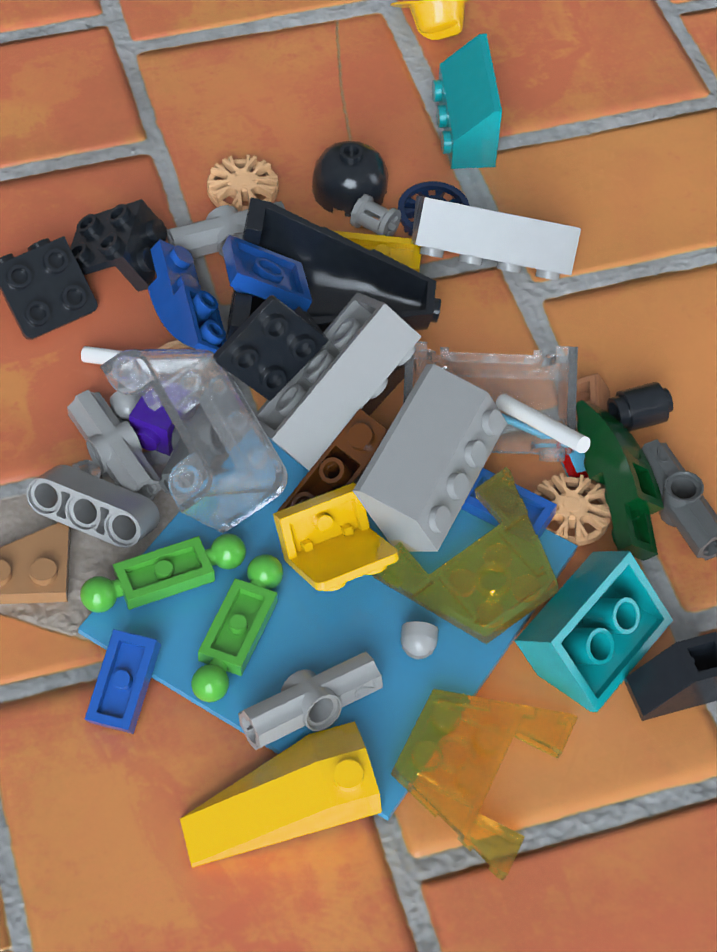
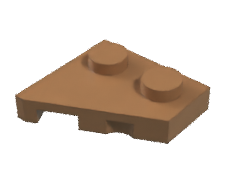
[0,522,71,604]

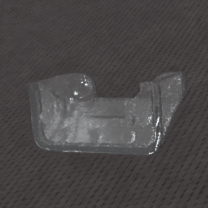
[403,341,578,462]
[100,349,288,534]

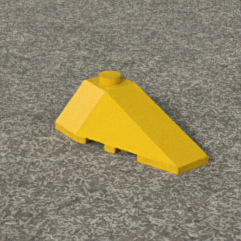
[180,721,382,867]

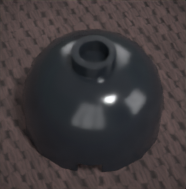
[312,141,388,217]

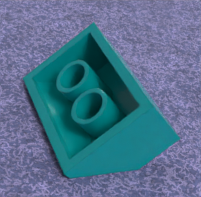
[432,34,502,169]
[514,551,673,712]

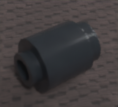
[607,382,673,432]

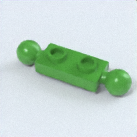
[80,533,246,613]
[191,554,283,702]

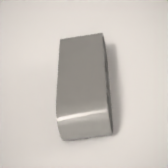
[27,465,160,548]

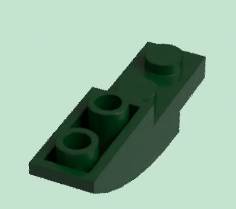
[575,400,664,561]

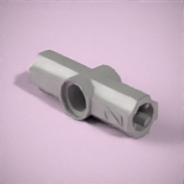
[167,201,286,258]
[67,390,162,500]
[238,652,383,750]

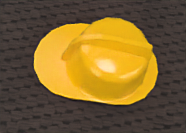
[390,0,470,40]

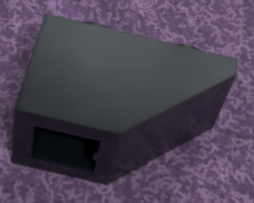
[624,632,717,721]

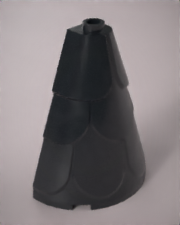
[226,197,441,340]

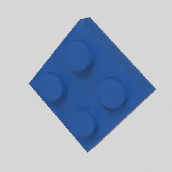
[222,235,312,312]

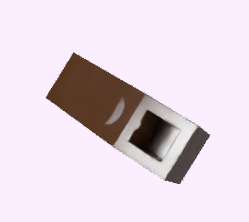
[277,409,388,512]

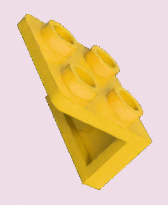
[273,483,399,591]

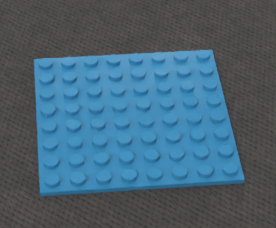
[78,426,578,821]

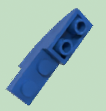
[148,239,227,356]

